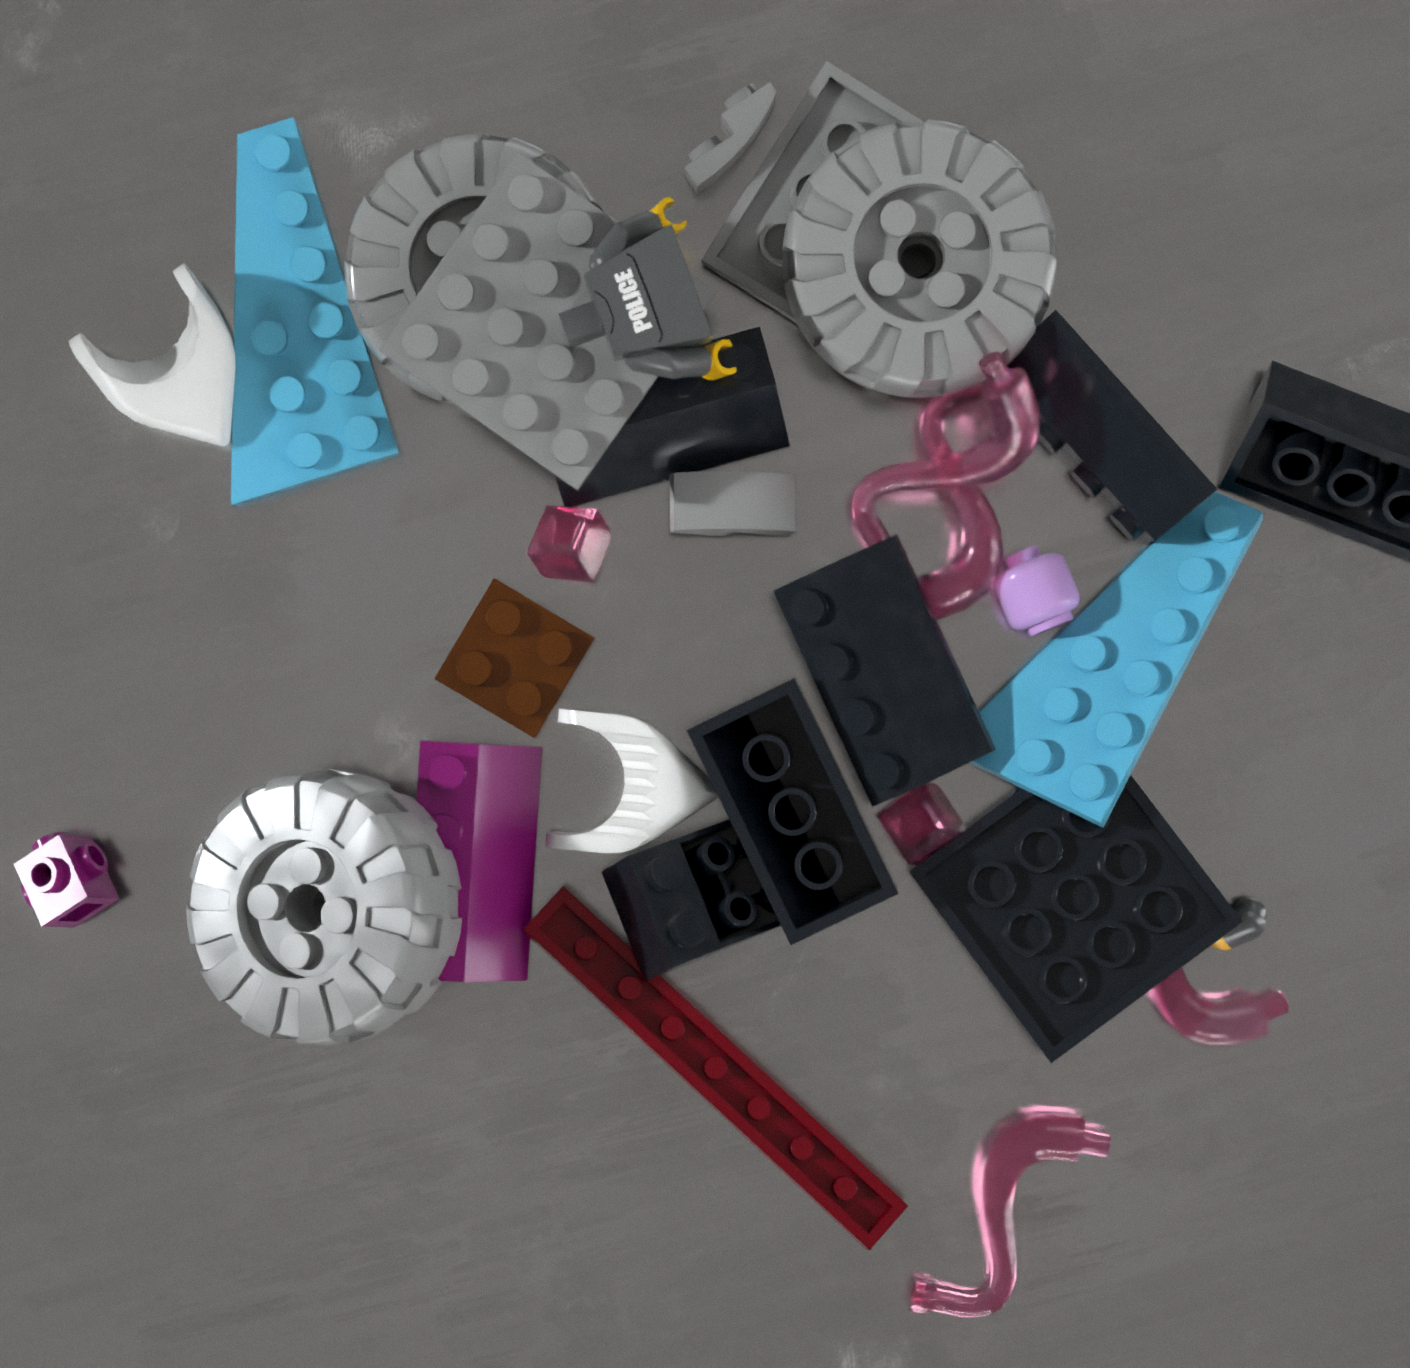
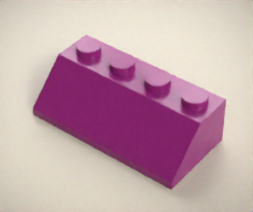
[416,740,543,982]

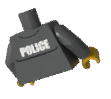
[558,197,737,381]

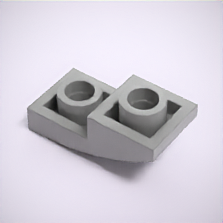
[684,82,777,196]
[669,471,797,537]

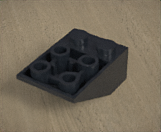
[601,819,781,981]

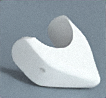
[68,263,236,446]
[545,708,718,853]

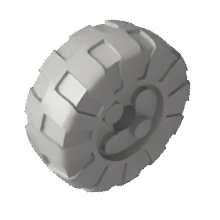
[782,119,1058,398]
[344,133,603,404]
[186,769,462,1046]

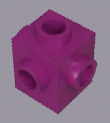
[14,832,119,928]

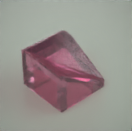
[526,505,612,582]
[878,783,967,865]

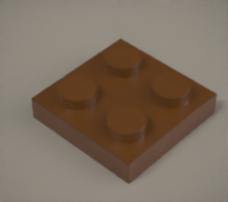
[434,578,596,739]

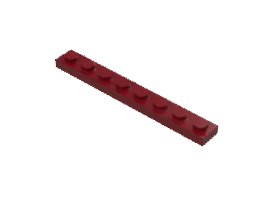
[522,886,908,1250]

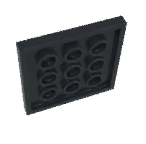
[909,775,1243,1063]

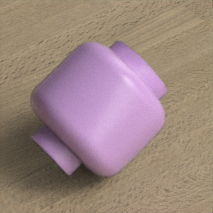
[994,545,1081,637]

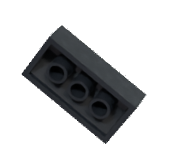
[992,310,1218,544]
[555,326,790,509]
[1219,360,1410,561]
[773,534,996,807]
[686,677,898,945]

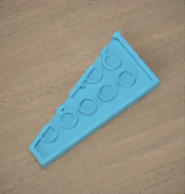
[231,117,401,507]
[970,491,1264,827]

